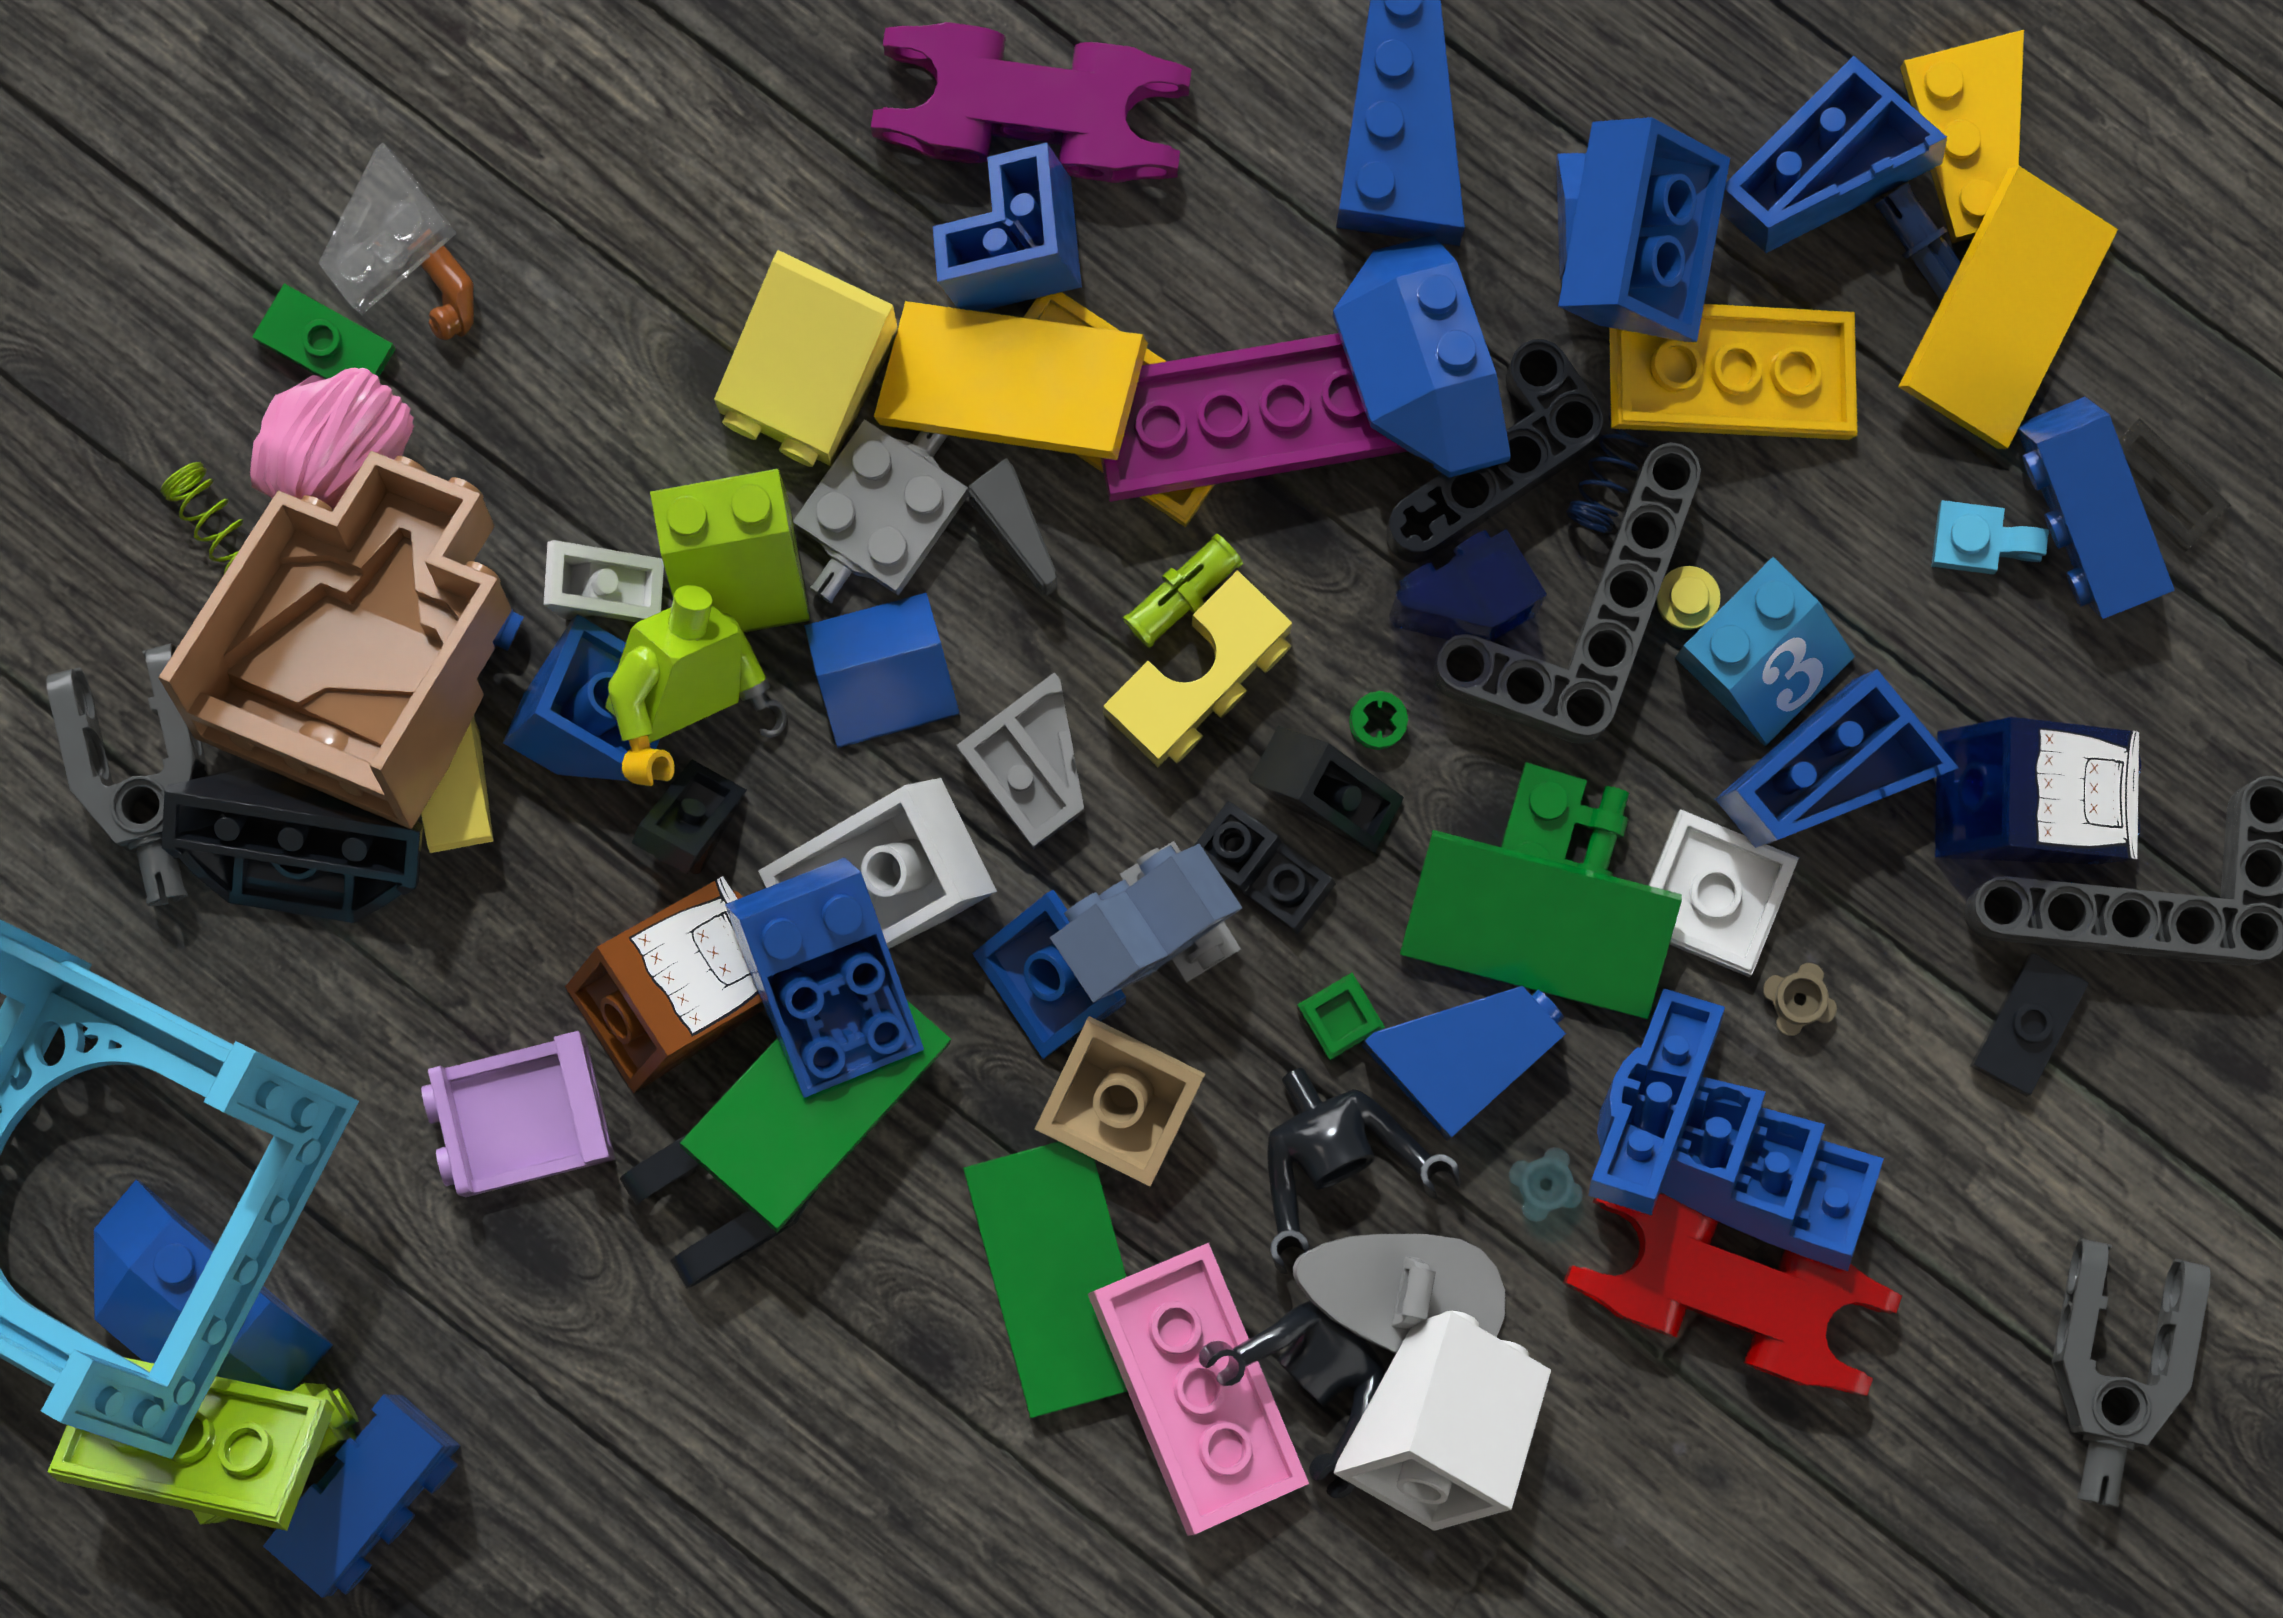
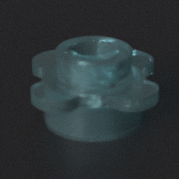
[1509,1148,1583,1222]

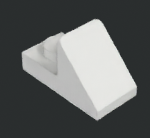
[544,540,664,622]

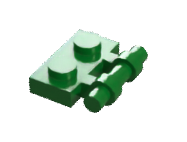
[1501,762,1629,876]

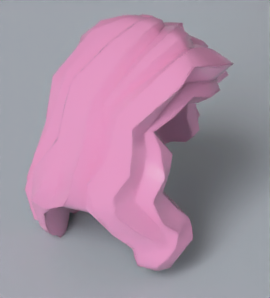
[250,368,414,510]

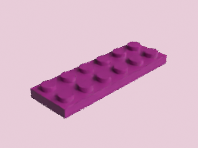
[1101,333,1408,502]

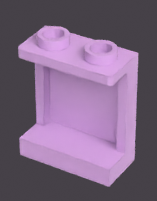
[421,1031,615,1197]

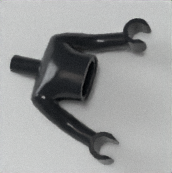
[1267,1068,1461,1274]
[1199,1300,1385,1498]

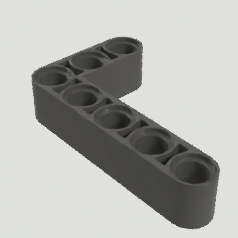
[1433,442,1701,744]
[1964,776,2283,966]

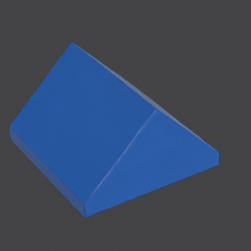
[804,593,960,748]
[972,889,1126,1059]

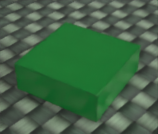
[1297,972,1385,1061]

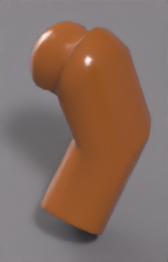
[420,245,474,340]

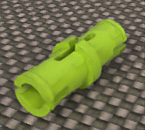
[1122,533,1243,648]

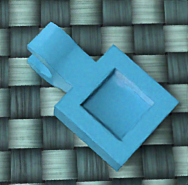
[1931,500,2049,575]

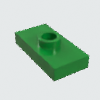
[252,283,396,379]

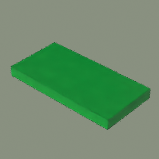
[1400,830,1682,1019]
[680,1001,951,1233]
[963,1141,1128,1418]

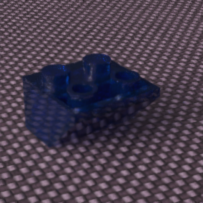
[1389,529,1547,642]

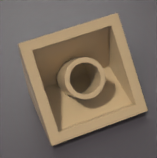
[1035,1016,1205,1186]

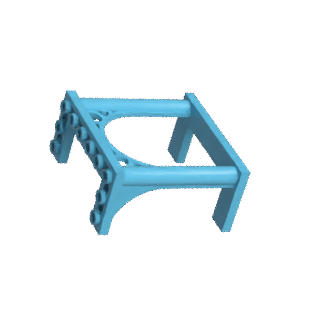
[0,919,359,1459]

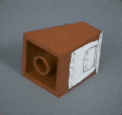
[565,876,765,1094]

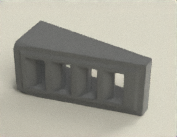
[968,458,1057,597]

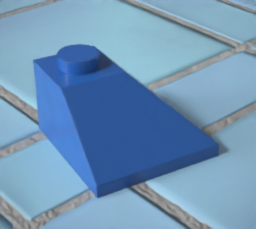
[503,614,660,781]

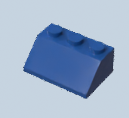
[1558,117,1730,342]

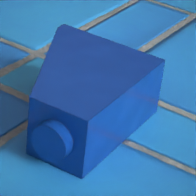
[1361,986,1566,1141]

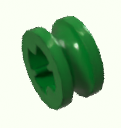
[1349,691,1408,750]

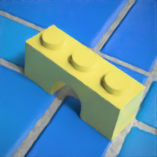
[1103,570,1292,767]

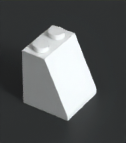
[1334,1311,1551,1531]

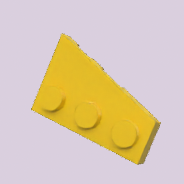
[1900,30,2024,244]

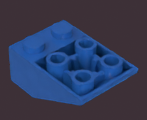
[725,857,924,1098]

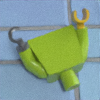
[605,585,787,786]

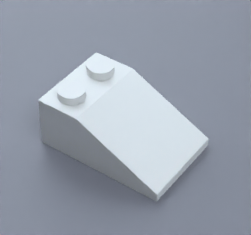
[758,778,997,949]

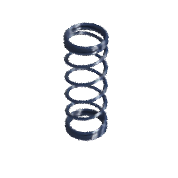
[1566,413,1650,533]

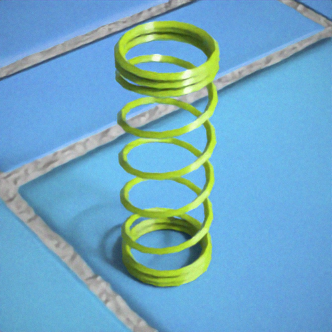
[160,462,244,574]

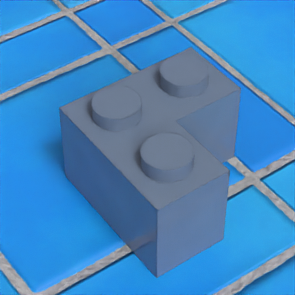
[1050,844,1242,1003]

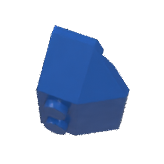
[1332,235,1511,477]
[94,1179,333,1392]

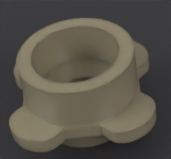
[1763,963,1837,1036]

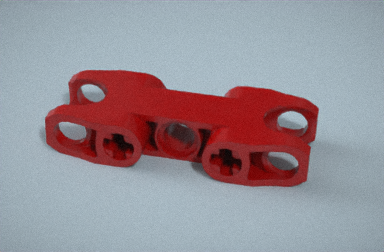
[1563,1193,1902,1396]

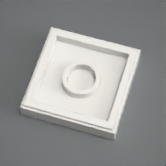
[1648,809,1799,977]

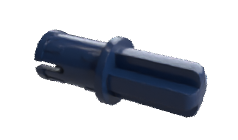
[1874,182,1961,301]

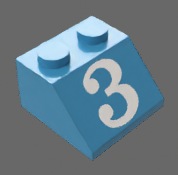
[1675,557,1855,746]

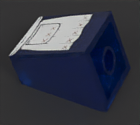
[1935,717,2141,865]

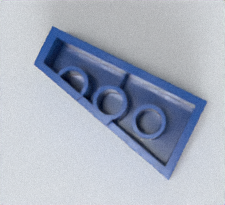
[1336,0,1465,246]

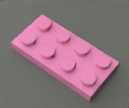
[1088,1243,1309,1536]

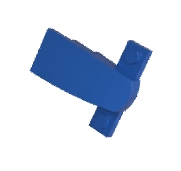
[1588,988,1884,1271]

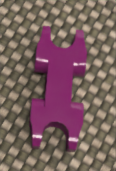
[871,22,1192,183]

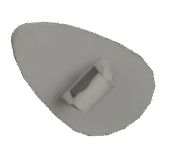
[1293,1234,1505,1354]

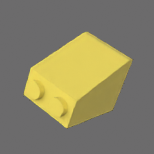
[714,250,898,467]

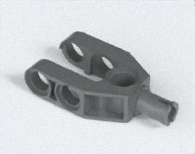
[46,643,207,906]
[2052,1238,2210,1508]

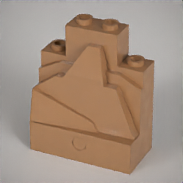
[158,451,512,829]

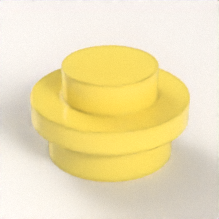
[1656,566,1720,630]

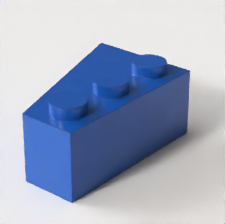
[1721,56,1947,253]
[2017,397,2175,619]
[1715,669,1959,848]
[263,1394,461,1598]

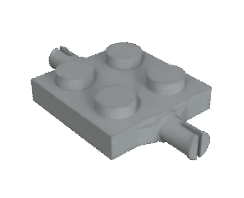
[792,419,969,603]

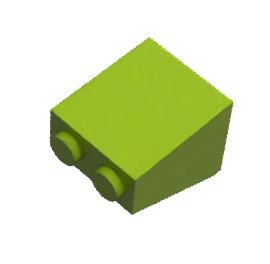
[650,469,810,633]

